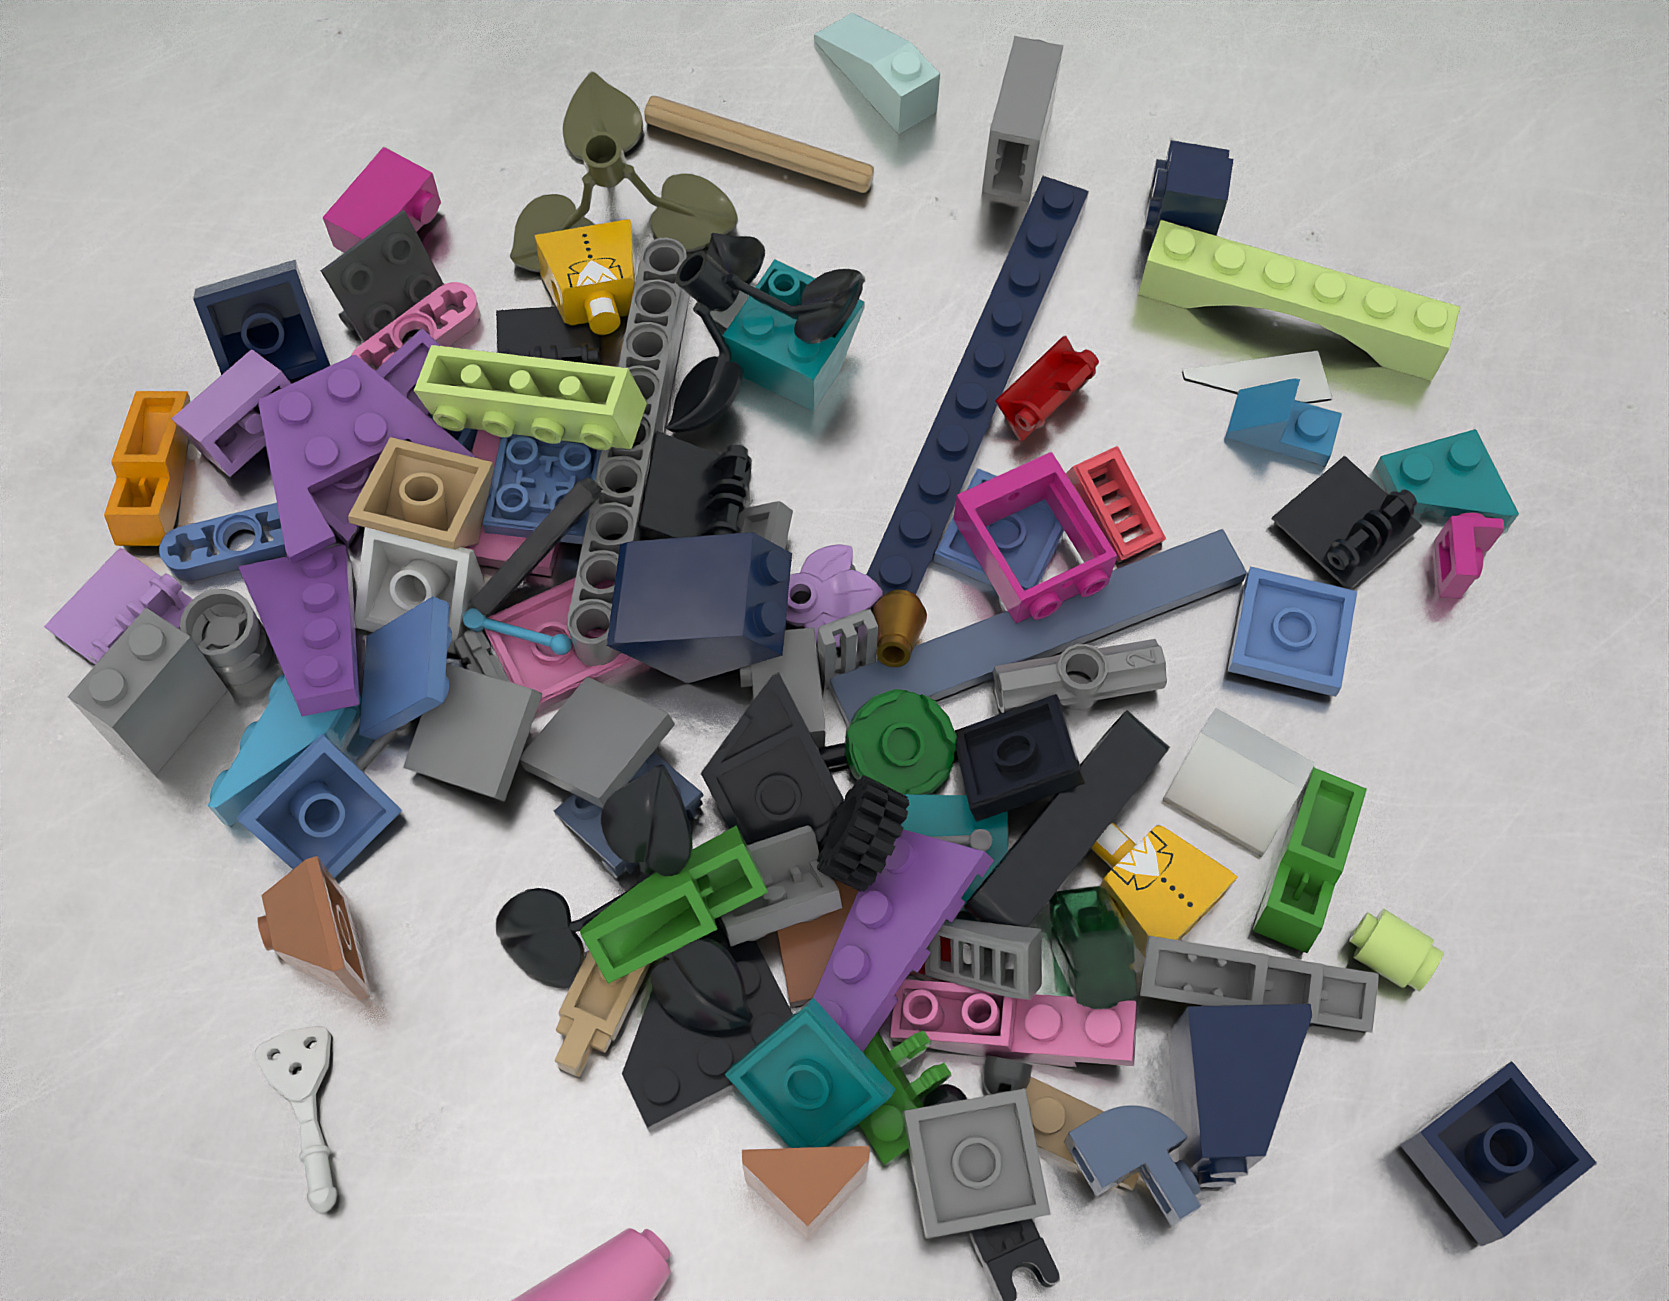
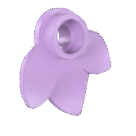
[786,544,883,648]

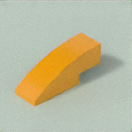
[104,391,190,546]

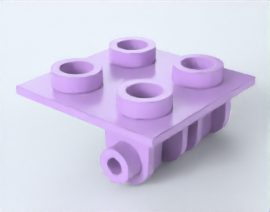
[44,547,193,665]

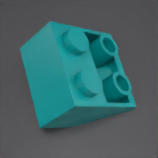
[723,259,865,412]

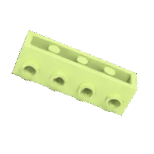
[414,345,647,450]

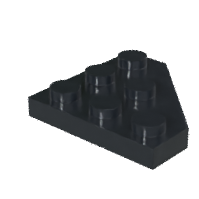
[622,918,793,1132]

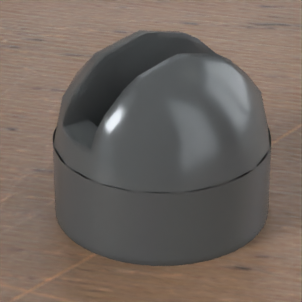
[982,1055,1033,1095]

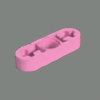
[351,282,480,367]

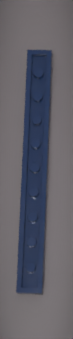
[866,176,1089,596]

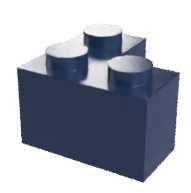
[1144,140,1234,250]

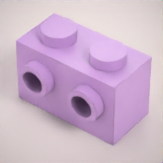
[171,349,291,477]

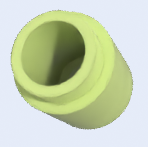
[1349,909,1444,991]

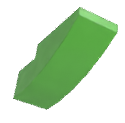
[1253,767,1367,953]
[580,826,768,984]

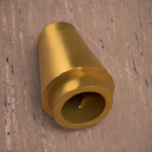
[873,590,927,668]

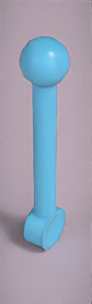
[463,608,572,655]

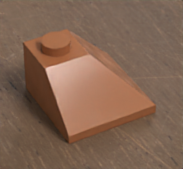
[257,856,370,1001]

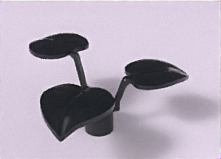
[665,233,866,433]
[495,765,753,1031]

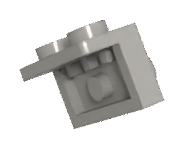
[717,826,842,946]

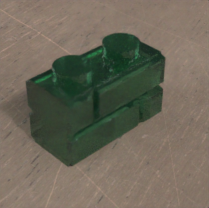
[1049,886,1137,1009]

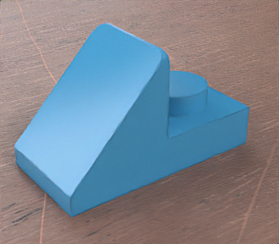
[1225,378,1342,467]

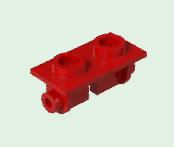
[995,336,1099,442]

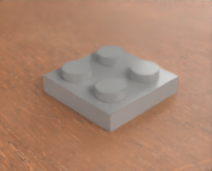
[902,1088,1051,1238]

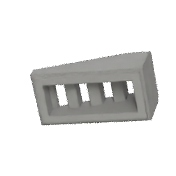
[925,919,1042,1000]

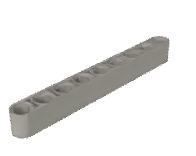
[567,238,689,667]

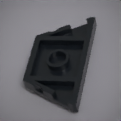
[701,672,845,853]

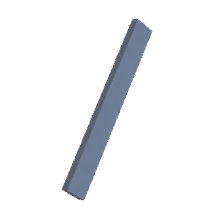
[829,529,1247,727]

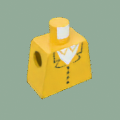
[535,219,636,335]
[1091,823,1237,957]

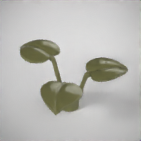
[510,71,738,272]

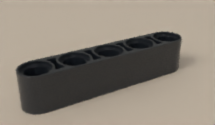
[963,710,1170,927]

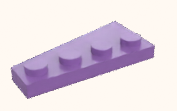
[238,545,360,717]

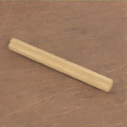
[644,95,874,193]

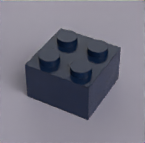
[1400,1061,1597,1247]

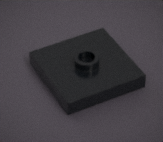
[955,694,1085,822]

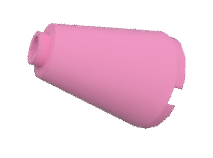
[511,1228,671,1301]

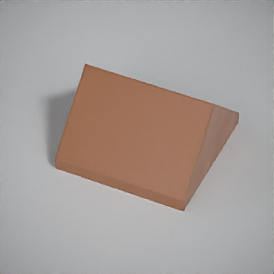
[742,1146,870,1243]

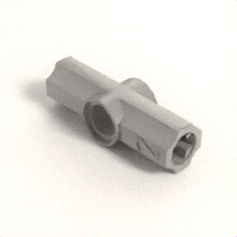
[993,639,1167,713]

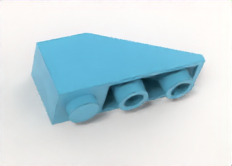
[207,674,362,827]

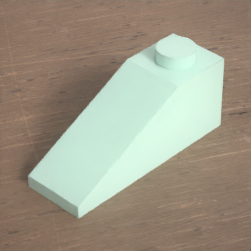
[814,13,940,134]

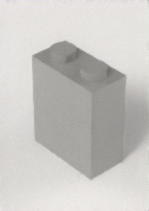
[982,36,1063,202]
[68,608,228,776]

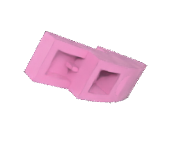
[890,980,1138,1067]

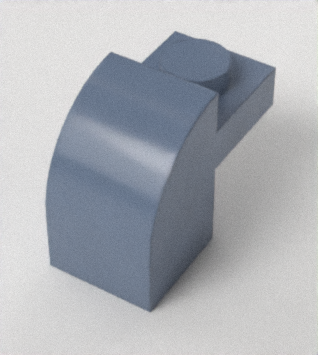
[1064,1105,1202,1227]

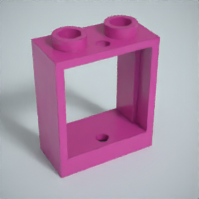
[953,452,1117,624]

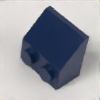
[193,259,331,380]

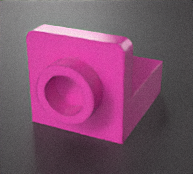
[1434,513,1504,598]

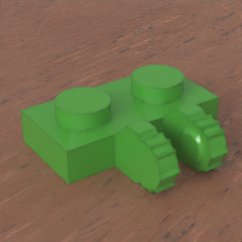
[859,1030,952,1165]

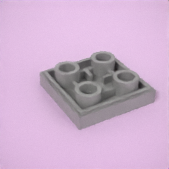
[403,663,543,801]
[519,677,675,808]

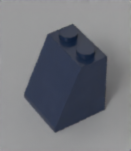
[607,532,792,683]
[1168,1004,1312,1187]

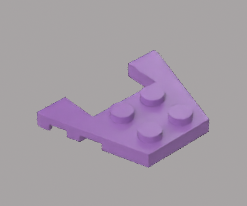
[258,354,476,565]

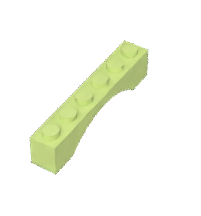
[1138,220,1460,381]

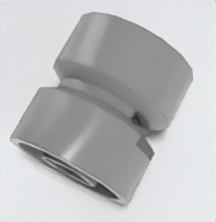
[180,589,273,685]

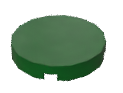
[845,689,957,795]

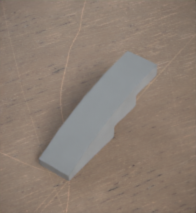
[1140,936,1379,1033]

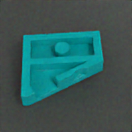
[1375,429,1519,526]

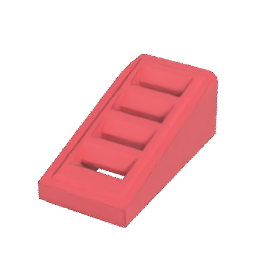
[1066,446,1166,563]

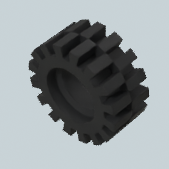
[817,775,909,892]

